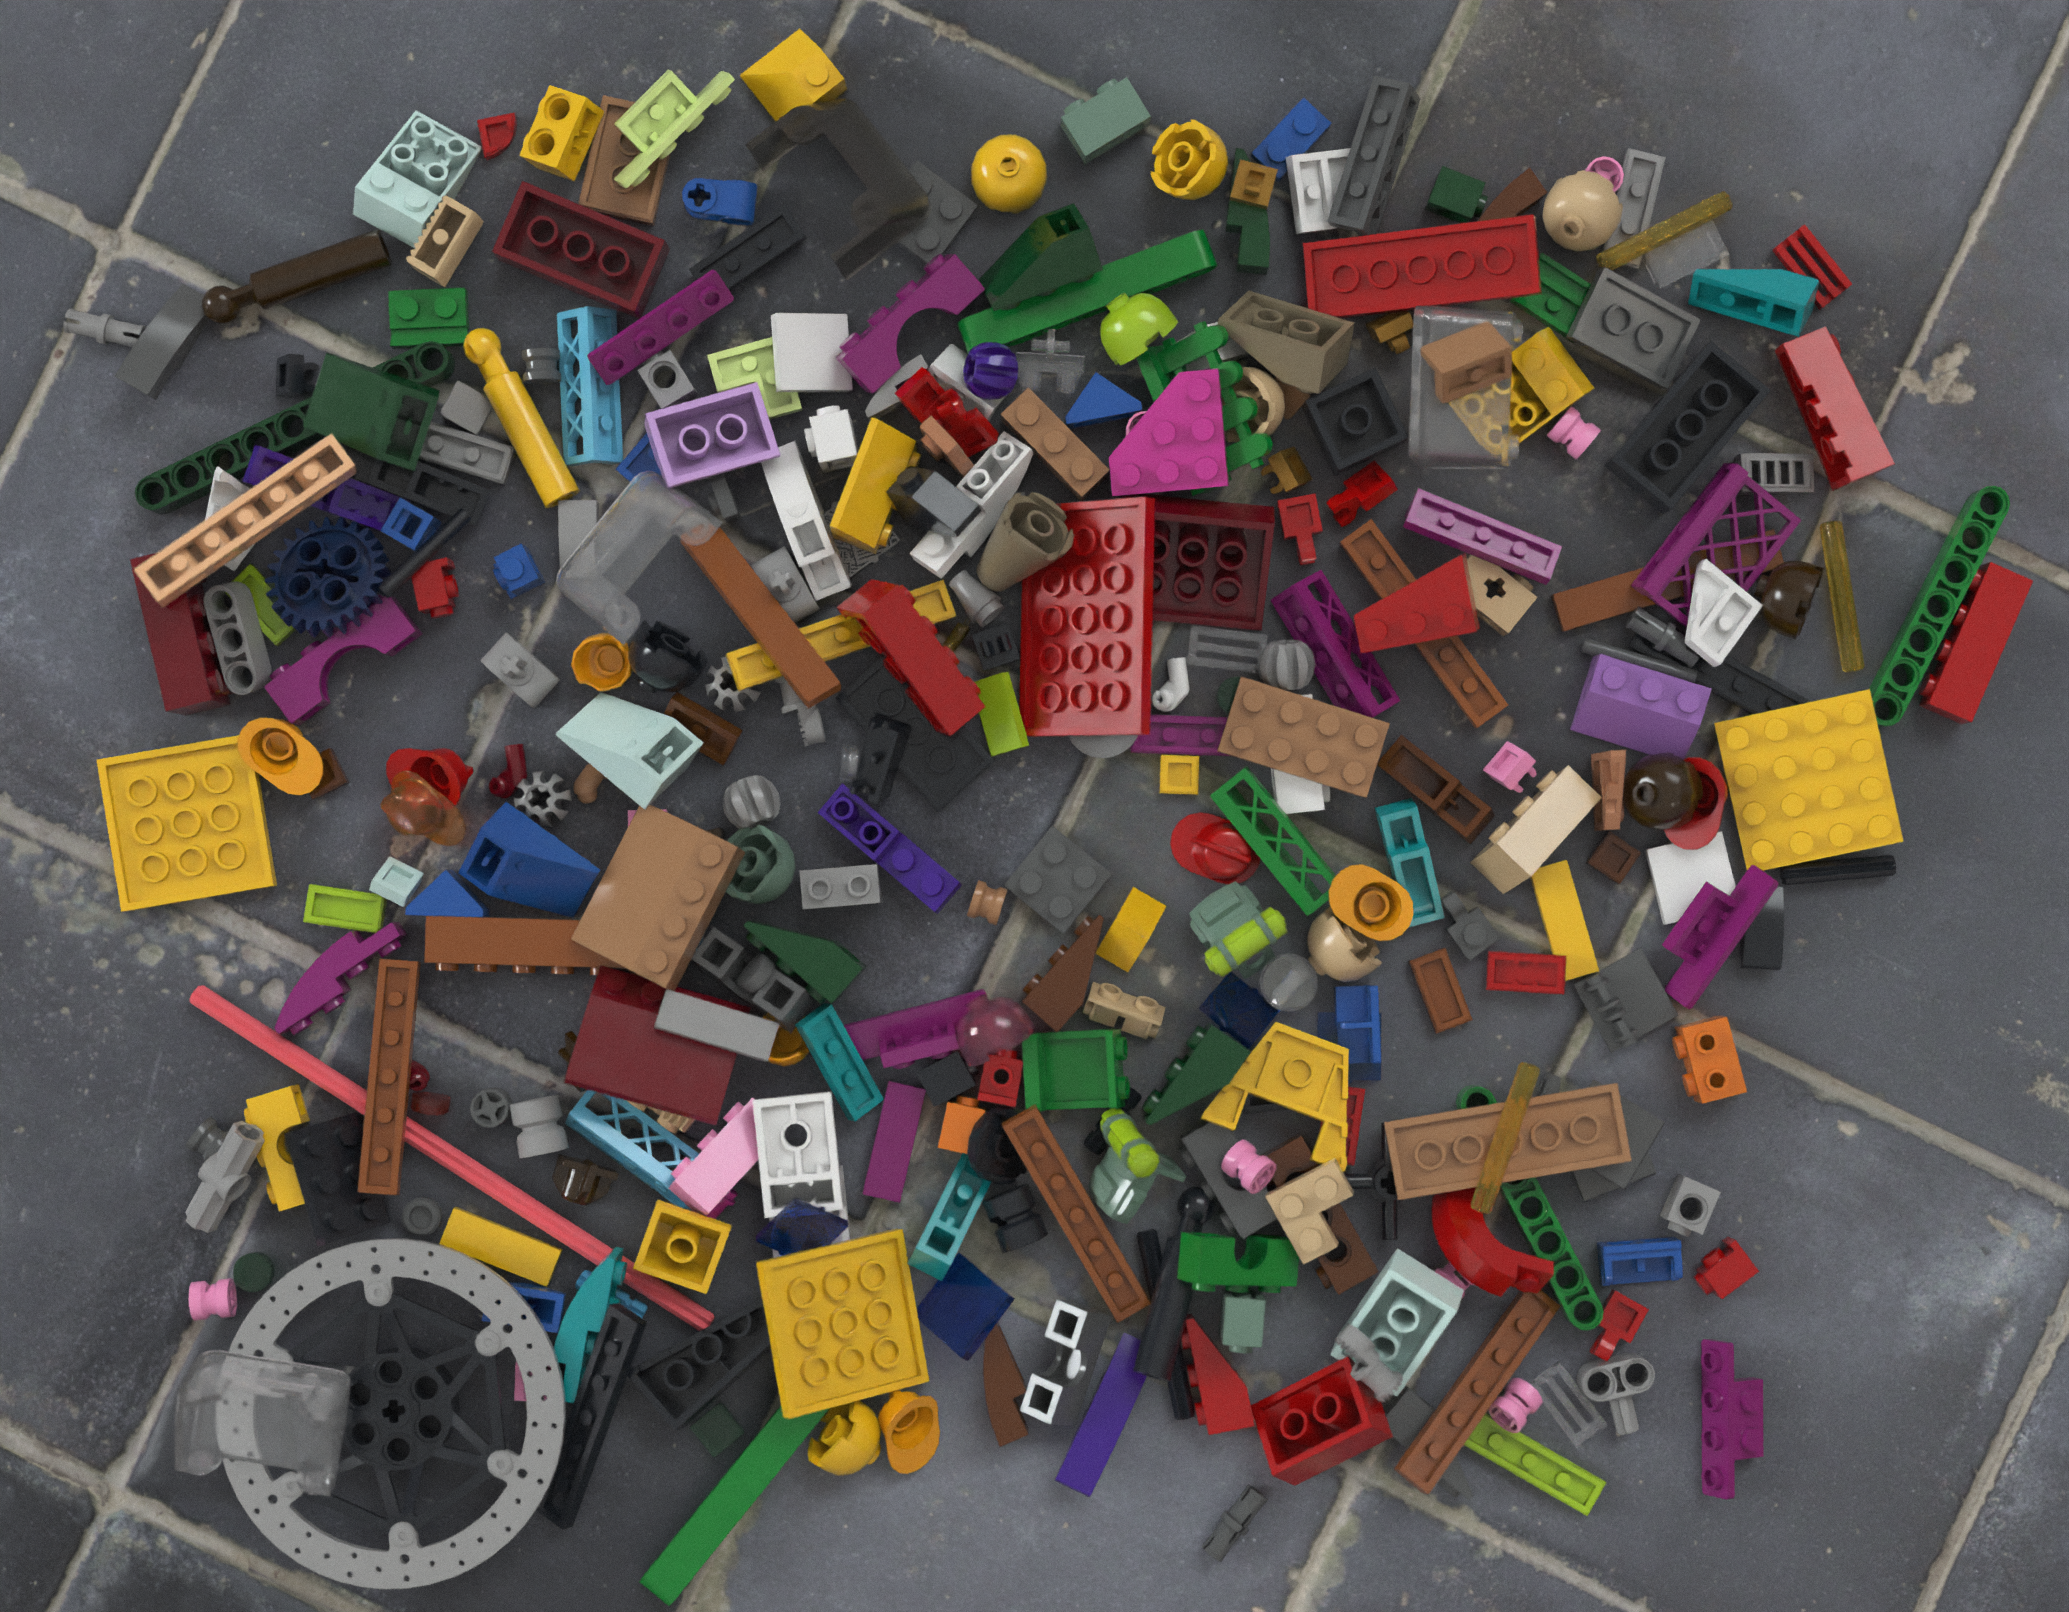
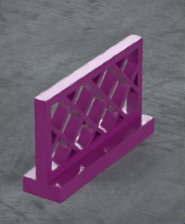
[1630,463,1801,628]

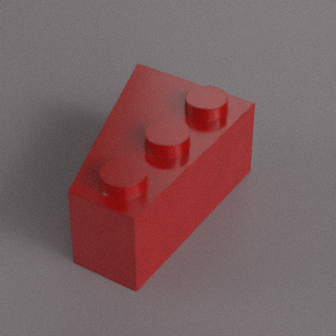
[1353,552,1480,653]

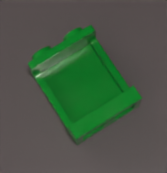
[1022,1028,1130,1112]

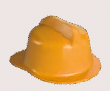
[237,718,323,795]
[1329,864,1414,941]
[878,1390,940,1474]

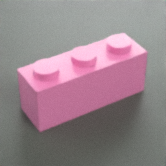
[668,1097,759,1216]

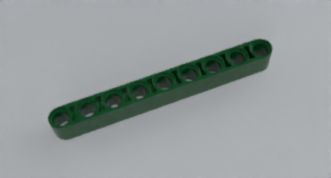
[135,341,455,514]

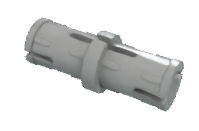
[63,308,146,347]

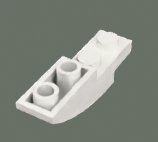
[910,431,1034,579]
[761,441,852,601]

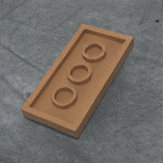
[1217,677,1390,798]

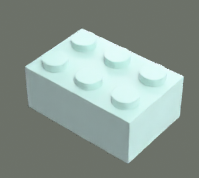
[1330,1248,1464,1397]

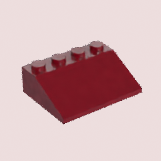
[1120,494,1275,631]
[564,965,750,1125]

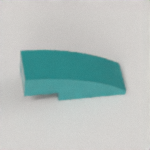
[1375,798,1445,928]

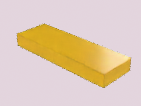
[1530,860,1599,981]
[439,1207,563,1287]

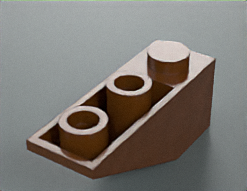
[1022,914,1104,1032]

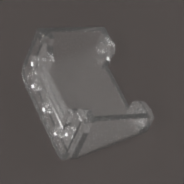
[1409,306,1523,469]
[556,471,722,645]
[175,1350,351,1496]

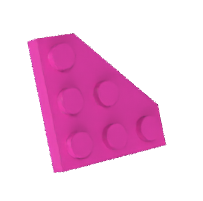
[1109,369,1229,496]

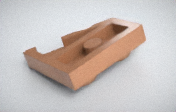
[920,416,974,479]
[1591,750,1626,831]

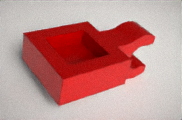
[894,367,947,429]
[936,388,999,457]
[1326,461,1398,527]
[1277,494,1323,566]
[1589,1289,1649,1361]

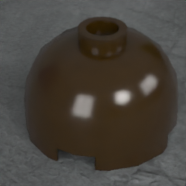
[1754,560,1824,640]
[1623,752,1703,830]

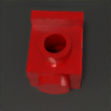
[411,557,459,619]
[977,1047,1023,1107]
[1693,1236,1759,1299]

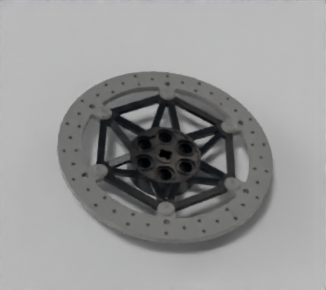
[216,1238,566,1589]

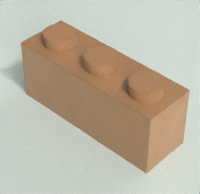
[1001,387,1110,502]

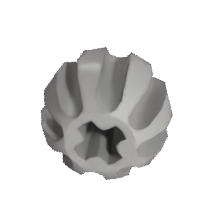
[1257,640,1315,690]
[705,656,761,712]
[514,770,572,828]
[722,775,781,829]

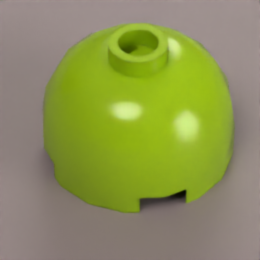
[1100,292,1178,366]

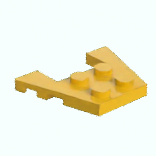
[1200,1022,1349,1172]

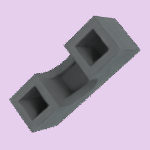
[691,928,814,1033]
[1178,1121,1277,1239]
[1020,1299,1112,1427]

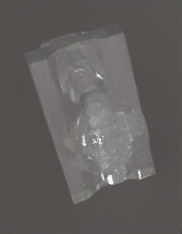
[1016,329,1085,393]

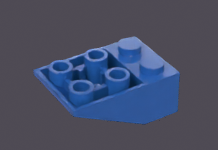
[458,802,600,918]

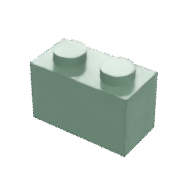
[1061,77,1151,165]
[1218,1288,1266,1353]

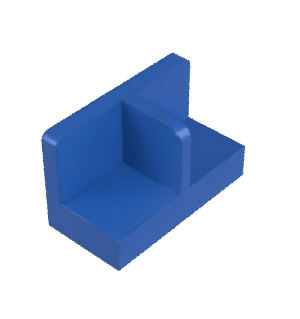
[1334,985,1381,1064]

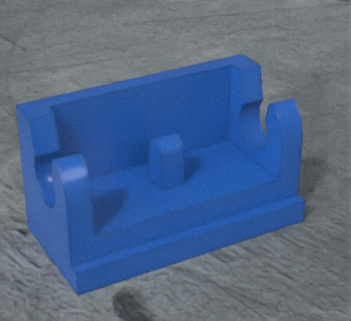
[1597,1236,1683,1286]

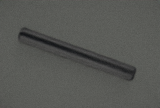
[1137,1229,1195,1420]

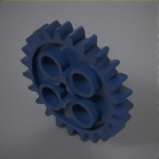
[265,517,391,638]

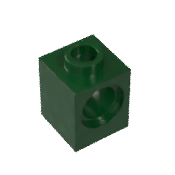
[1424,166,1488,224]

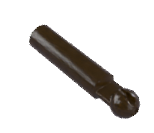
[202,229,392,324]

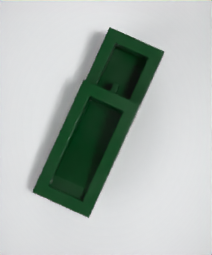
[1225,148,1270,275]

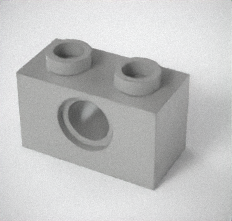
[799,864,882,909]

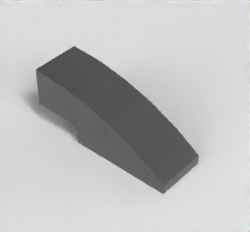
[115,283,209,400]

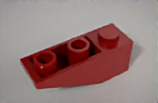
[1181,1314,1255,1435]

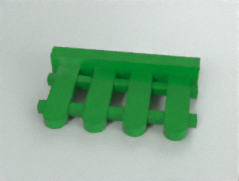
[1136,321,1273,496]

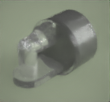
[1258,953,1318,1012]

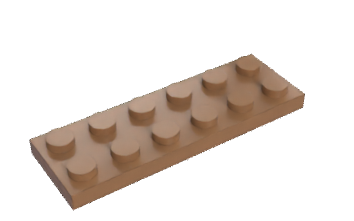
[1384,1083,1632,1200]

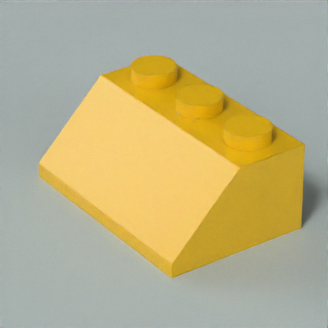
[830,417,921,554]

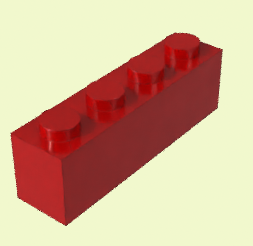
[1919,562,2033,724]

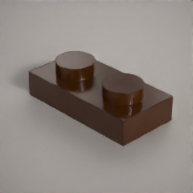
[664,692,743,766]

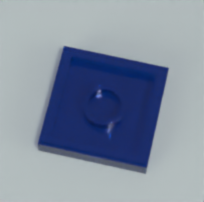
[917,1252,1015,1361]

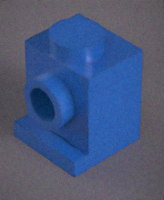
[381,498,442,551]
[493,543,545,599]

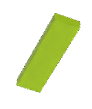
[1464,1412,1606,1516]

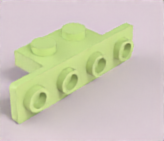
[614,70,735,188]

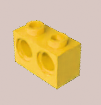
[519,85,605,181]

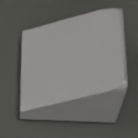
[440,381,493,436]

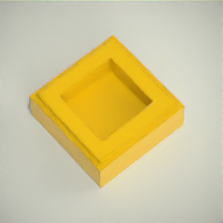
[1159,755,1199,795]

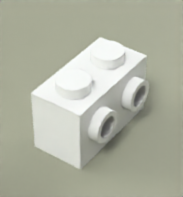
[804,405,858,473]

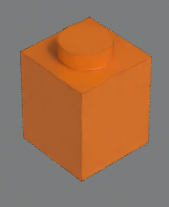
[938,1095,986,1154]

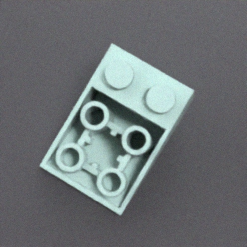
[353,111,482,248]
[556,692,704,810]

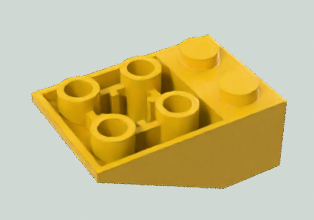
[1449,327,1594,462]

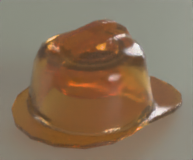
[380,771,466,846]

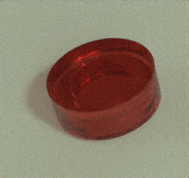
[410,1092,451,1115]

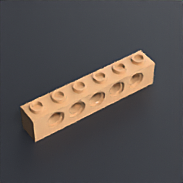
[134,433,357,608]

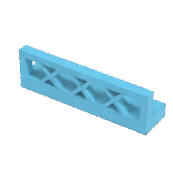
[557,306,623,466]
[565,1090,699,1211]

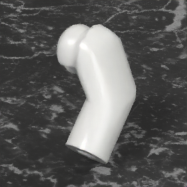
[1152,657,1190,712]

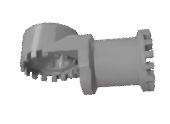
[774,677,826,746]
[1335,1324,1403,1402]

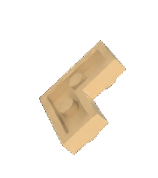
[1265,1158,1354,1264]

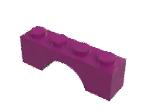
[836,253,985,394]
[264,594,423,726]

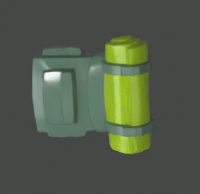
[1189,881,1287,979]
[1088,1108,1186,1224]

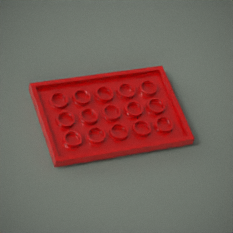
[1019,497,1155,737]

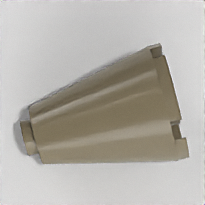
[976,492,1074,591]

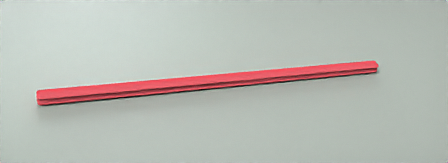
[189,985,715,1331]

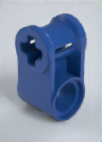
[682,178,758,226]

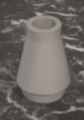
[949,570,1004,628]

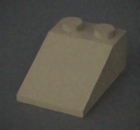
[1217,291,1354,394]

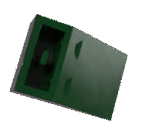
[979,203,1103,311]
[303,352,440,471]
[743,921,867,1004]
[1141,1022,1251,1125]

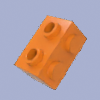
[1672,1015,1747,1104]

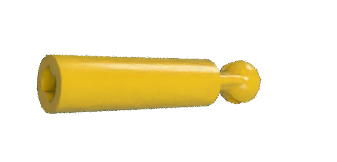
[463,328,580,508]

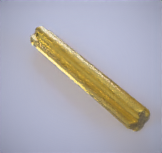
[1596,191,1733,270]
[1819,520,1865,672]
[1471,1062,1540,1214]

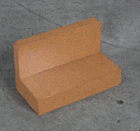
[1420,321,1512,404]

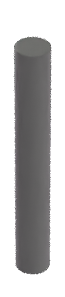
[1581,638,1698,683]

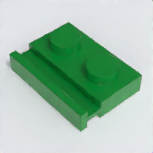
[1510,253,1591,343]
[388,288,469,349]

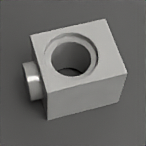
[638,350,698,409]
[1660,1173,1721,1237]

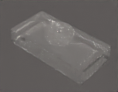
[1642,220,1729,290]

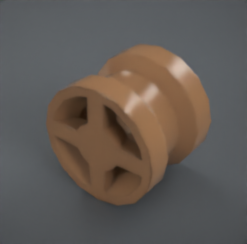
[967,880,1008,925]

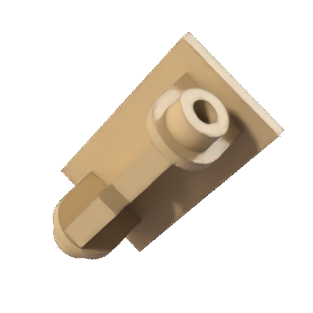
[1082,982,1166,1040]

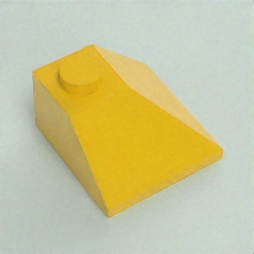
[740,28,847,137]

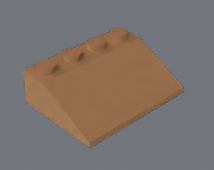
[571,805,746,992]

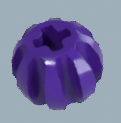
[963,342,1018,400]

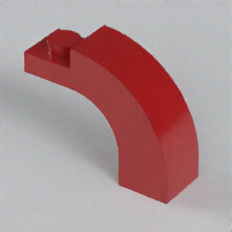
[1432,1187,1554,1297]

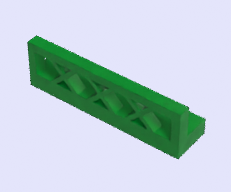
[1210,766,1336,917]

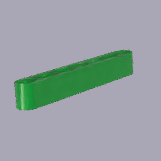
[957,230,1218,353]
[1869,486,2010,728]
[1456,1085,1604,1331]
[639,1405,830,1606]

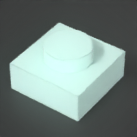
[369,856,424,907]

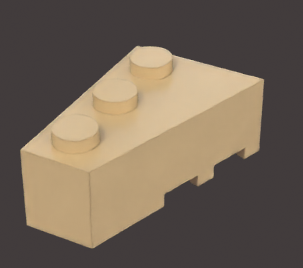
[1470,765,1602,894]

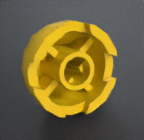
[1150,120,1228,200]
[971,134,1047,214]
[807,1400,881,1475]

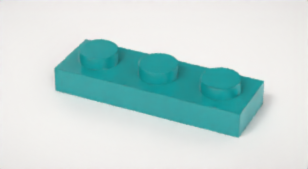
[795,1003,884,1122]

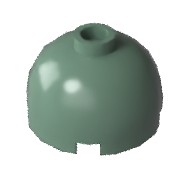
[726,825,796,904]

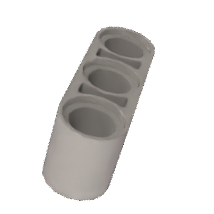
[204,581,272,695]

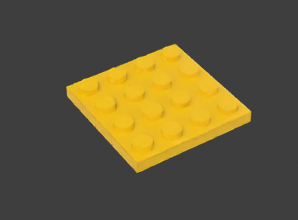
[1714,689,1904,871]
[97,735,277,912]
[756,1228,930,1419]

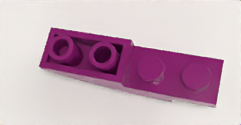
[274,922,407,1036]

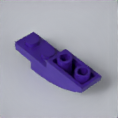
[818,783,963,914]

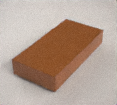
[1408,948,1473,1034]

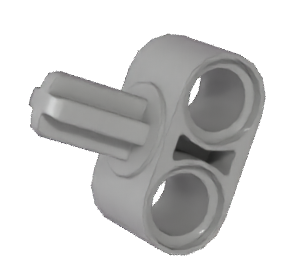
[751,546,820,623]
[480,632,560,709]
[1576,1353,1655,1435]

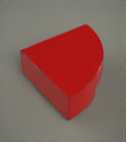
[477,112,517,160]

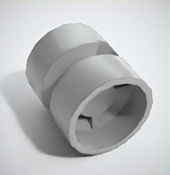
[509,1095,569,1158]

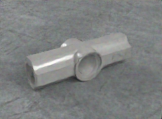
[185,1121,265,1233]

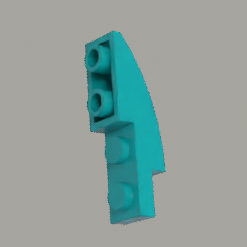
[554,1247,627,1403]

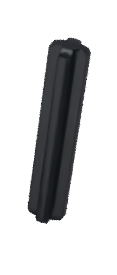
[1780,855,1896,885]

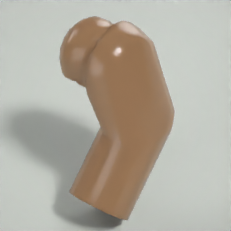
[573,764,607,804]

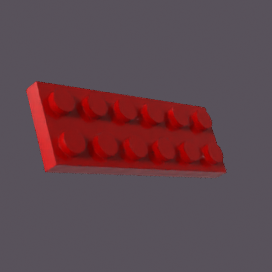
[1303,214,1542,318]

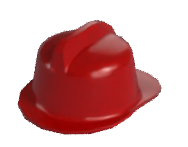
[386,748,474,809]
[1664,757,1728,850]
[1170,812,1260,884]

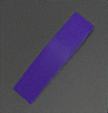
[242,445,411,532]
[1054,1332,1147,1497]

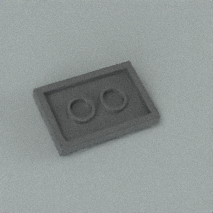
[1566,267,1700,389]

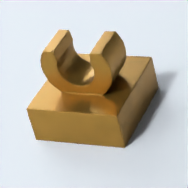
[1230,159,1278,210]
[1365,311,1415,354]
[1260,446,1313,494]

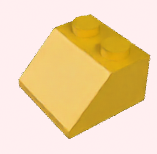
[633,1200,732,1294]

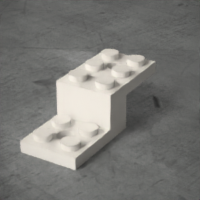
[753,1091,850,1258]

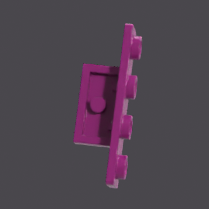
[587,270,734,385]
[1662,865,1779,1009]
[843,989,994,1069]
[1701,1339,1764,1500]

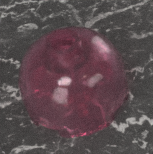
[956,994,1035,1067]

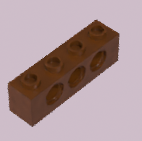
[1260,1133,1379,1295]

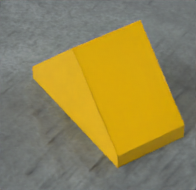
[1095,887,1166,972]

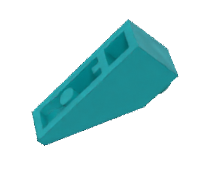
[1688,269,1819,337]
[907,1153,991,1281]

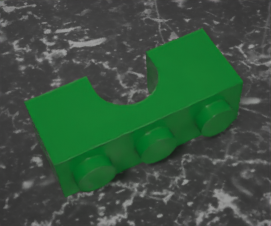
[1177,1232,1299,1293]

